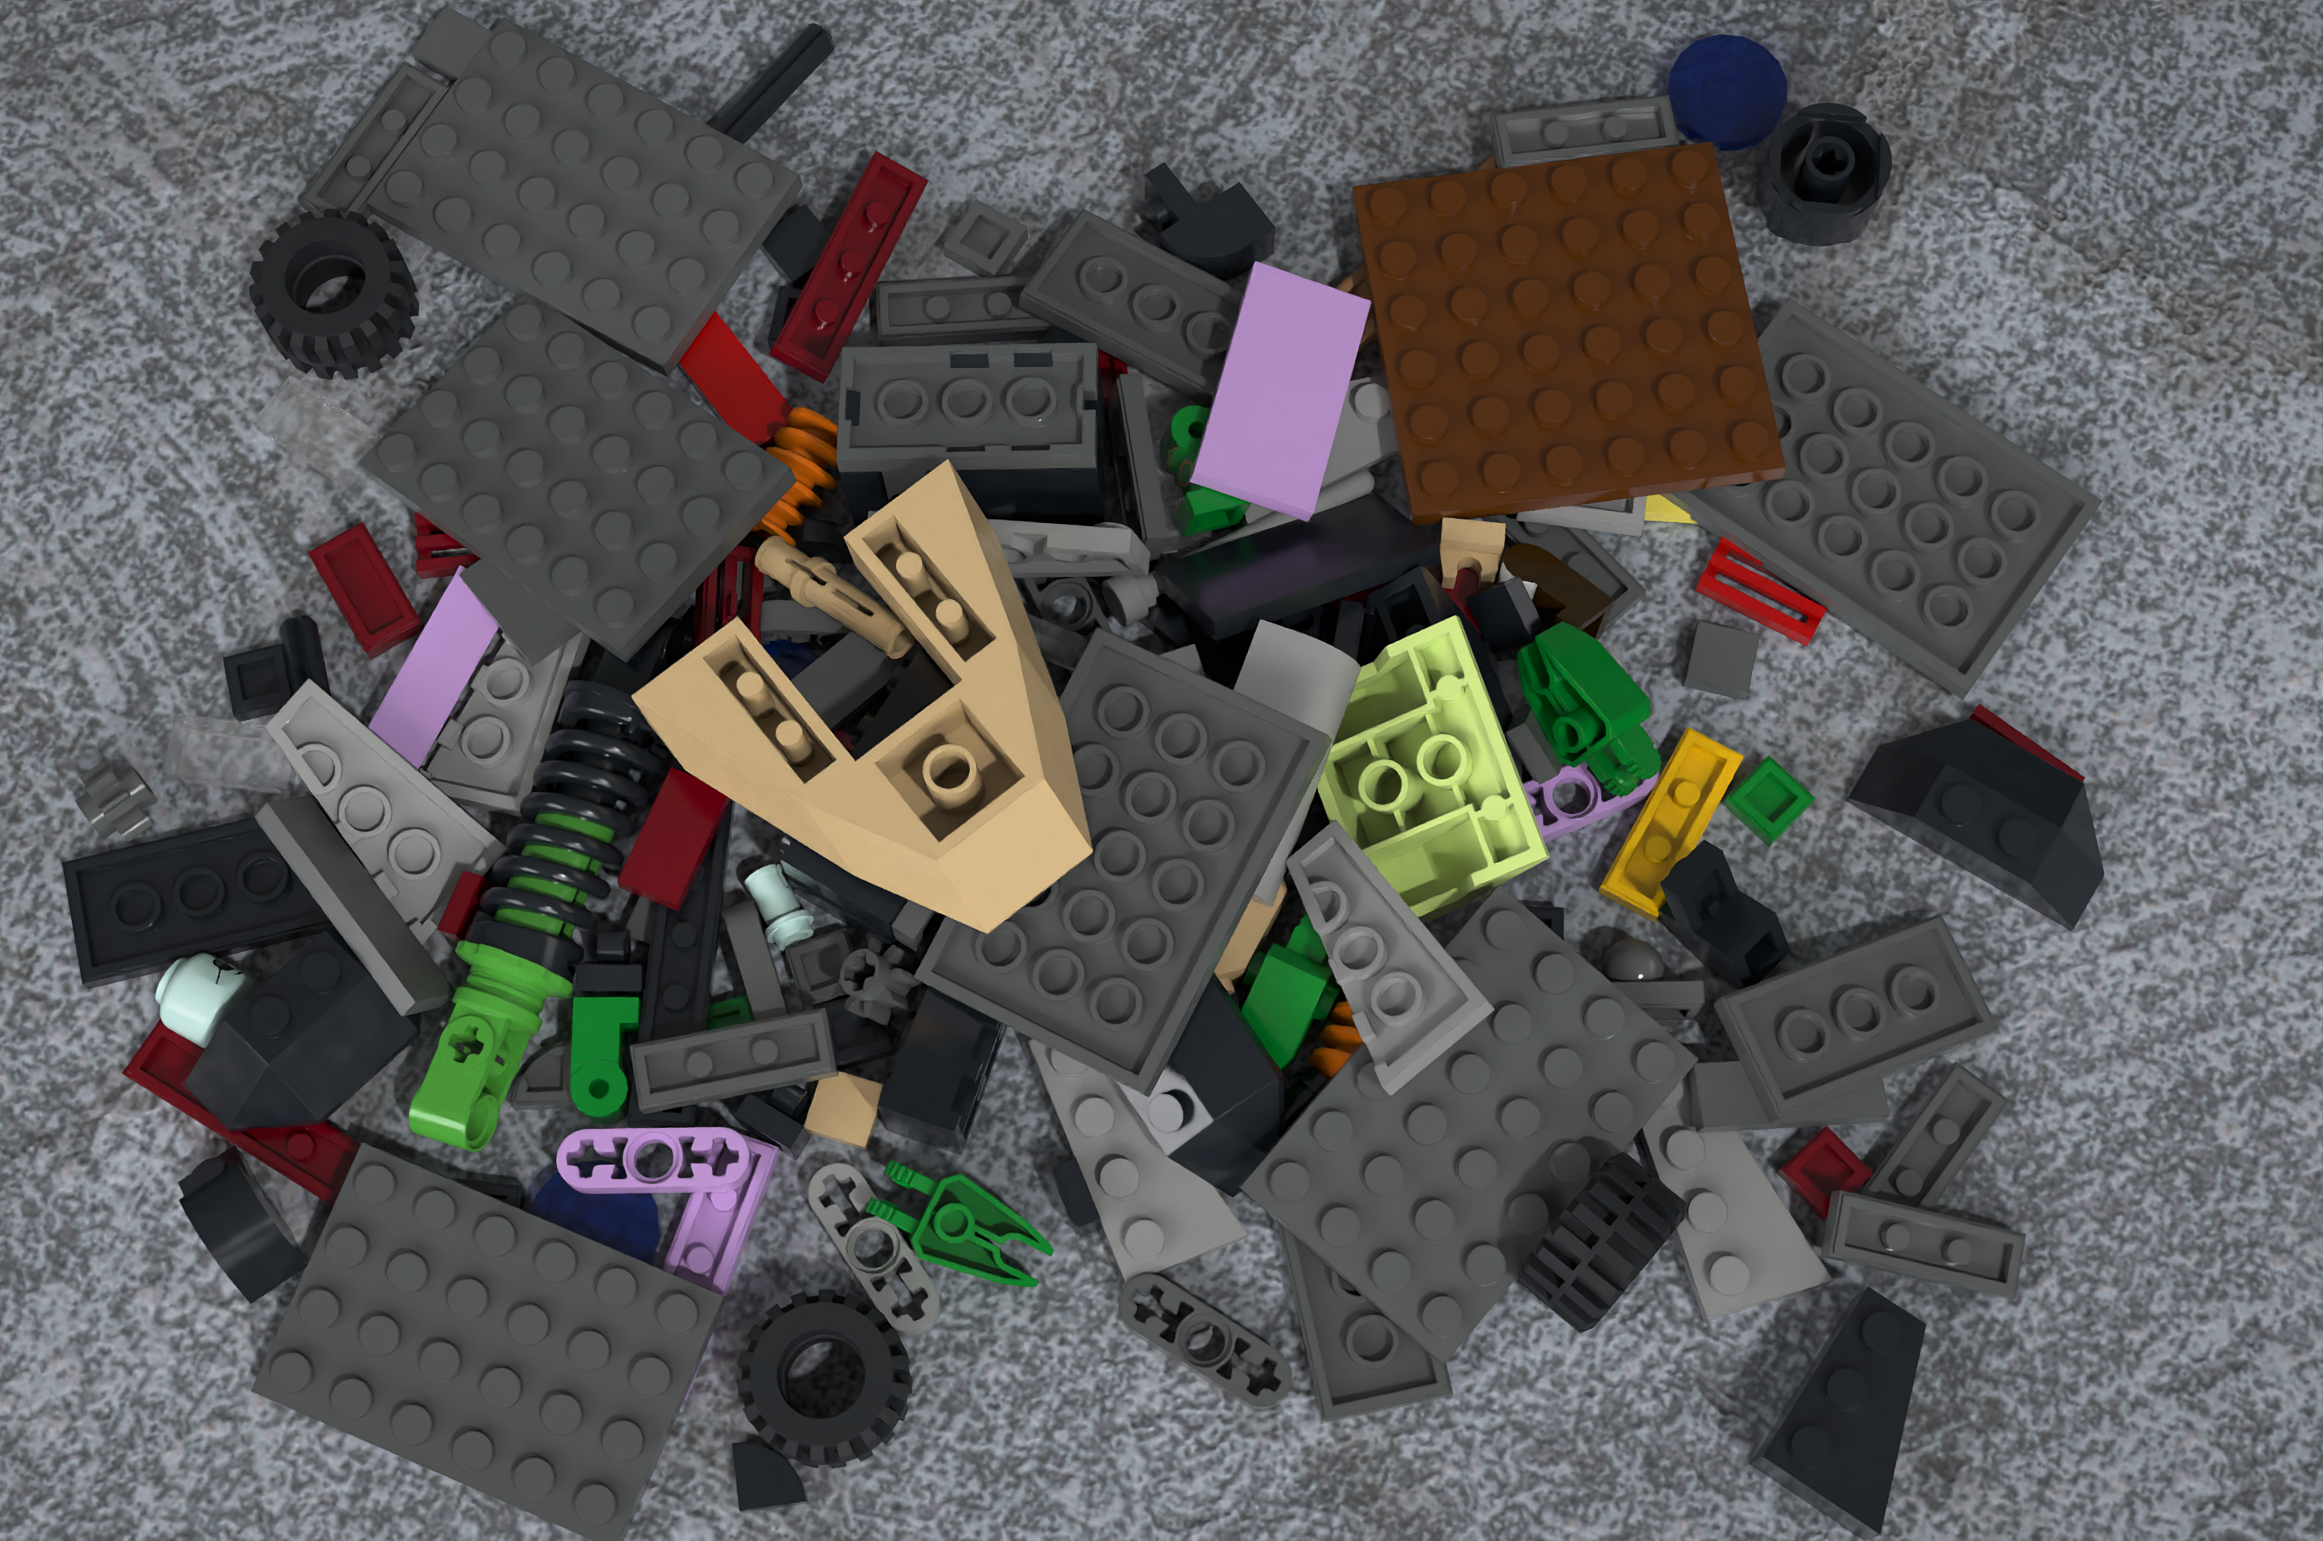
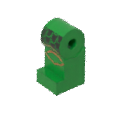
[1159,405,1251,538]
[570,997,643,1125]

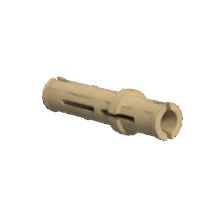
[755,535,916,659]

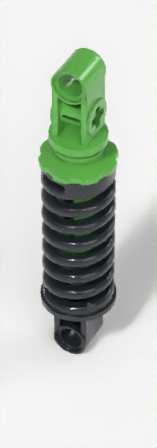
[409,616,694,1152]

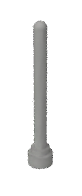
[1102,470,1375,627]

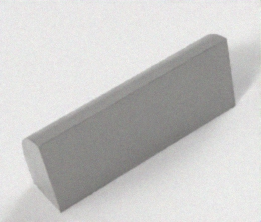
[1233,619,1361,908]

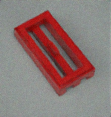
[1694,536,1827,647]

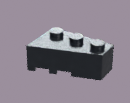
[877,983,1008,1156]
[1750,1286,1927,1541]

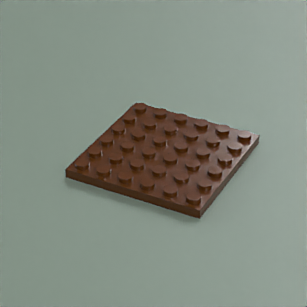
[1351,142,1786,526]

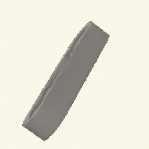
[808,1163,941,1337]

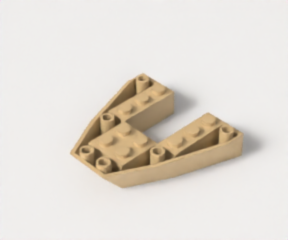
[631,459,1093,934]

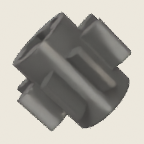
[75,760,158,842]
[837,938,921,1025]

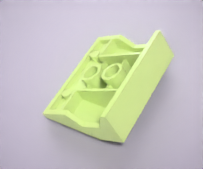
[1317,615,1550,923]

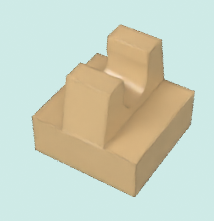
[1436,517,1506,589]

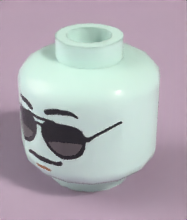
[155,953,256,1048]

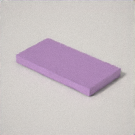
[1189,261,1371,522]

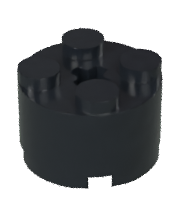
[1757,103,1892,247]

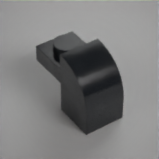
[1142,162,1275,281]
[1658,839,1791,990]
[178,1145,307,1304]

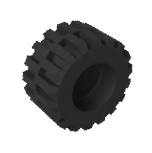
[249,209,419,380]
[1517,1151,1688,1333]
[737,1289,913,1469]

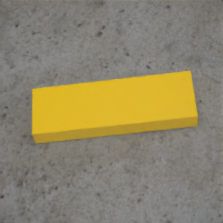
[1598,726,1744,923]

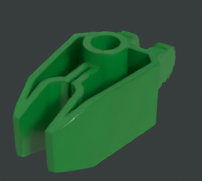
[1517,621,1663,798]
[1241,913,1341,1073]
[865,1159,1054,1287]

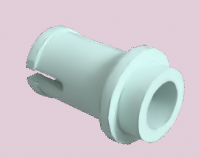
[744,864,814,951]

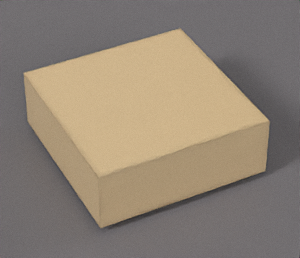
[804,1071,883,1151]

